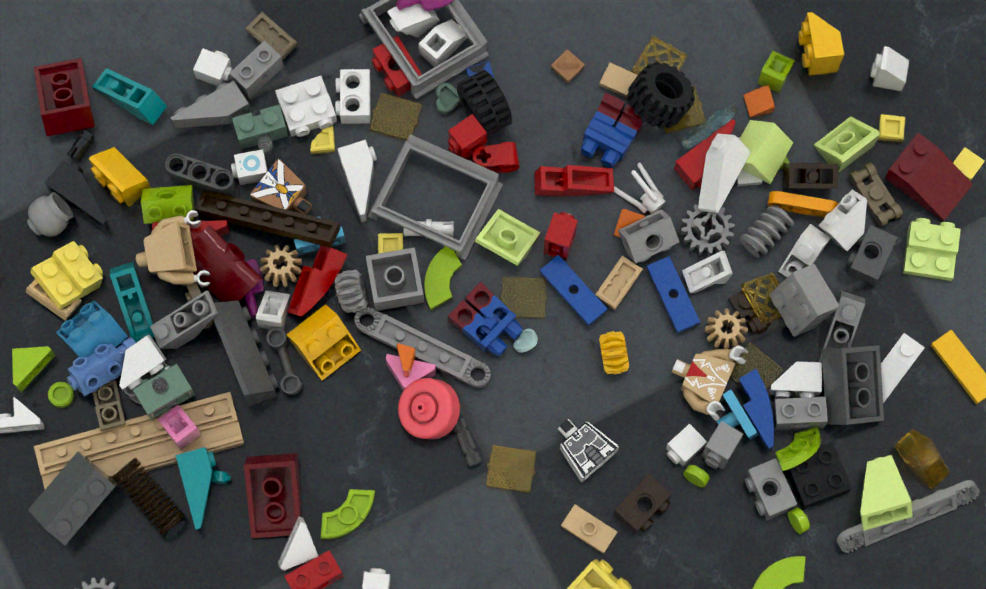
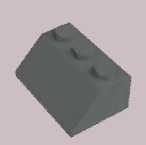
[821,345,884,425]
[28,451,117,545]

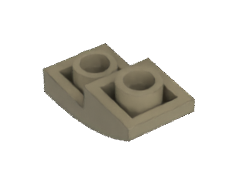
[92,380,126,431]

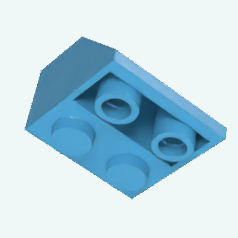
[56,300,128,358]

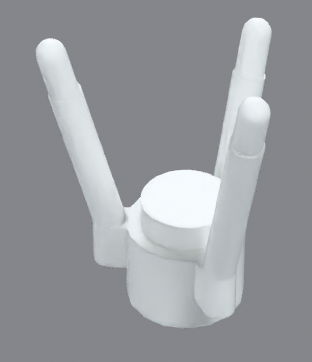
[614,163,666,214]

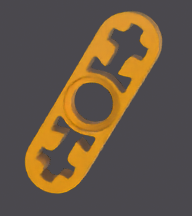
[767,191,839,218]

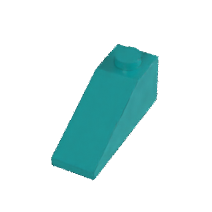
[92,68,167,125]
[110,261,155,343]
[176,447,216,529]

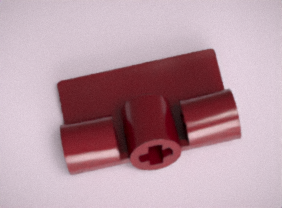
[192,225,262,302]

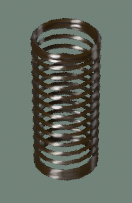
[112,458,185,536]

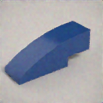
[739,369,774,451]

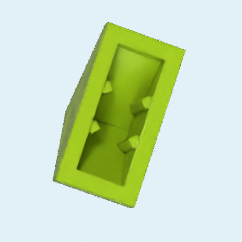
[757,51,795,93]
[12,346,56,392]

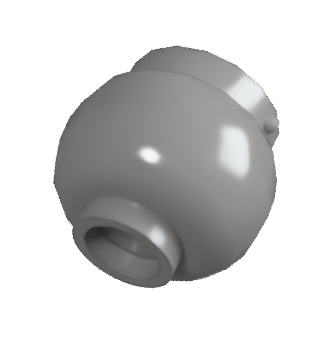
[27,192,73,237]

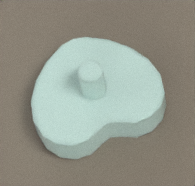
[513,328,538,353]

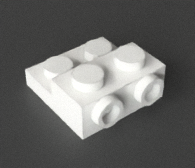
[275,76,337,137]

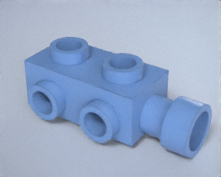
[67,337,136,396]

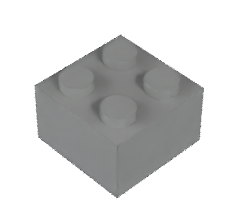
[366,247,424,311]
[769,264,840,337]

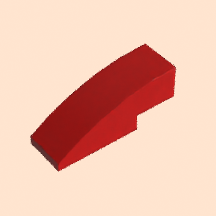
[534,165,614,196]
[287,245,347,316]

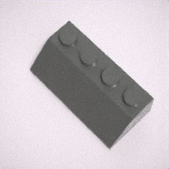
[213,300,279,407]

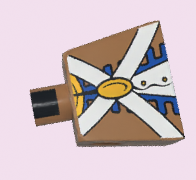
[250,159,313,215]

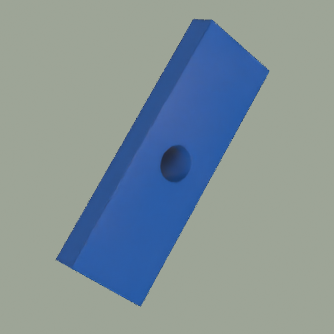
[540,255,608,327]
[646,256,700,334]

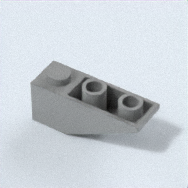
[170,80,251,128]
[150,291,218,349]
[819,291,865,367]

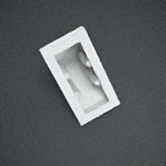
[256,291,290,330]
[278,516,318,570]

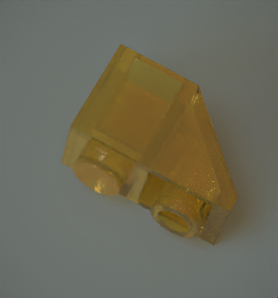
[895,429,950,490]

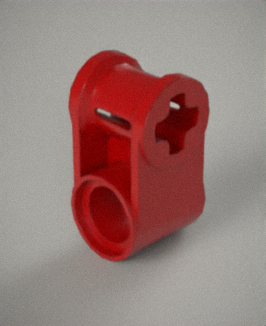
[472,142,520,173]

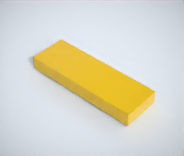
[930,330,986,405]

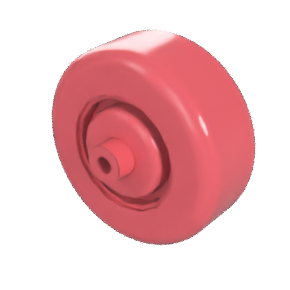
[398,378,460,439]

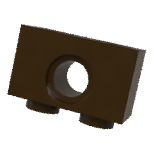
[783,163,838,189]
[613,474,672,535]

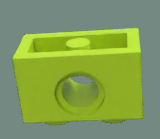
[141,185,195,224]

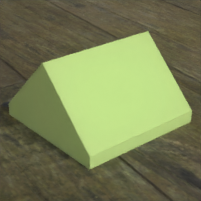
[814,116,880,173]
[739,120,793,185]

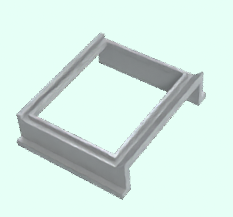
[359,0,489,100]
[368,134,503,261]

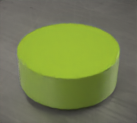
[48,382,74,408]
[683,465,710,488]
[788,507,810,534]

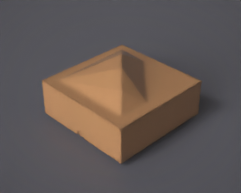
[551,49,585,84]

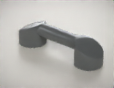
[266,328,302,395]

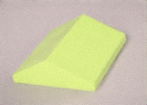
[475,209,540,266]

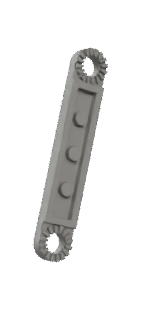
[354,307,491,388]
[837,480,980,553]

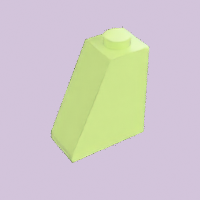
[860,455,913,531]

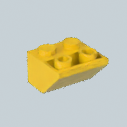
[798,12,844,76]
[89,147,151,207]
[286,304,361,380]

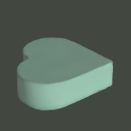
[436,82,461,115]

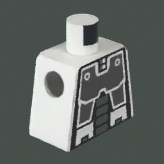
[558,419,619,483]

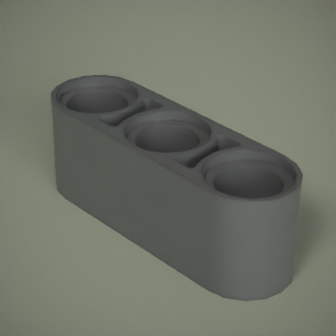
[165,153,236,196]

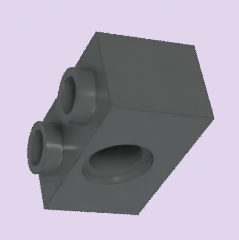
[846,225,897,286]

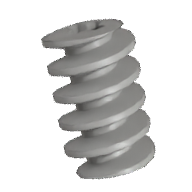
[740,205,794,258]

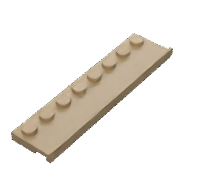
[34,392,245,490]

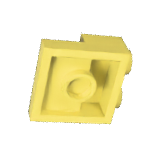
[30,241,103,310]
[567,559,632,589]

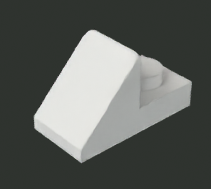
[682,251,733,294]
[0,397,45,433]

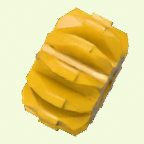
[599,331,629,374]

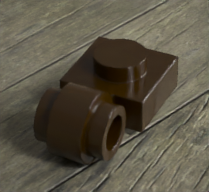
[728,286,771,335]

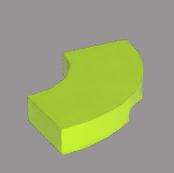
[424,246,462,310]
[775,427,821,471]
[321,489,375,540]
[753,556,806,589]

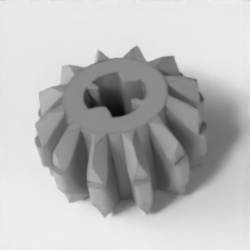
[335,270,369,313]

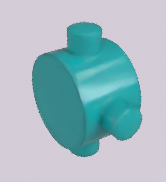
[212,471,231,484]

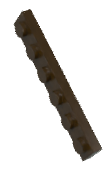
[194,190,341,248]

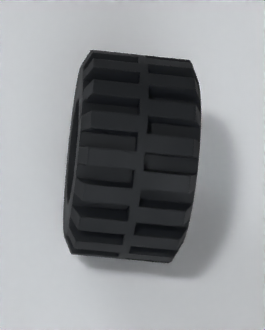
[627,62,695,129]
[457,70,512,137]

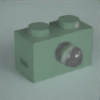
[232,105,288,154]
[133,364,195,421]

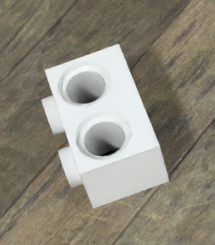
[335,69,371,124]

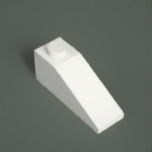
[698,134,751,213]
[337,140,377,222]
[881,333,924,403]

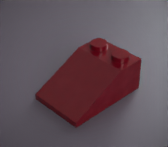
[34,58,95,136]
[885,133,973,222]
[244,453,302,538]

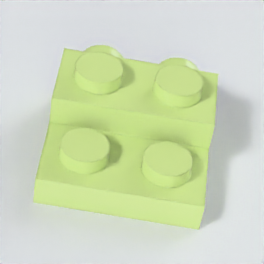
[903,218,961,281]

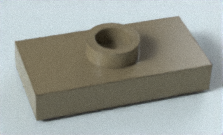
[245,12,297,60]

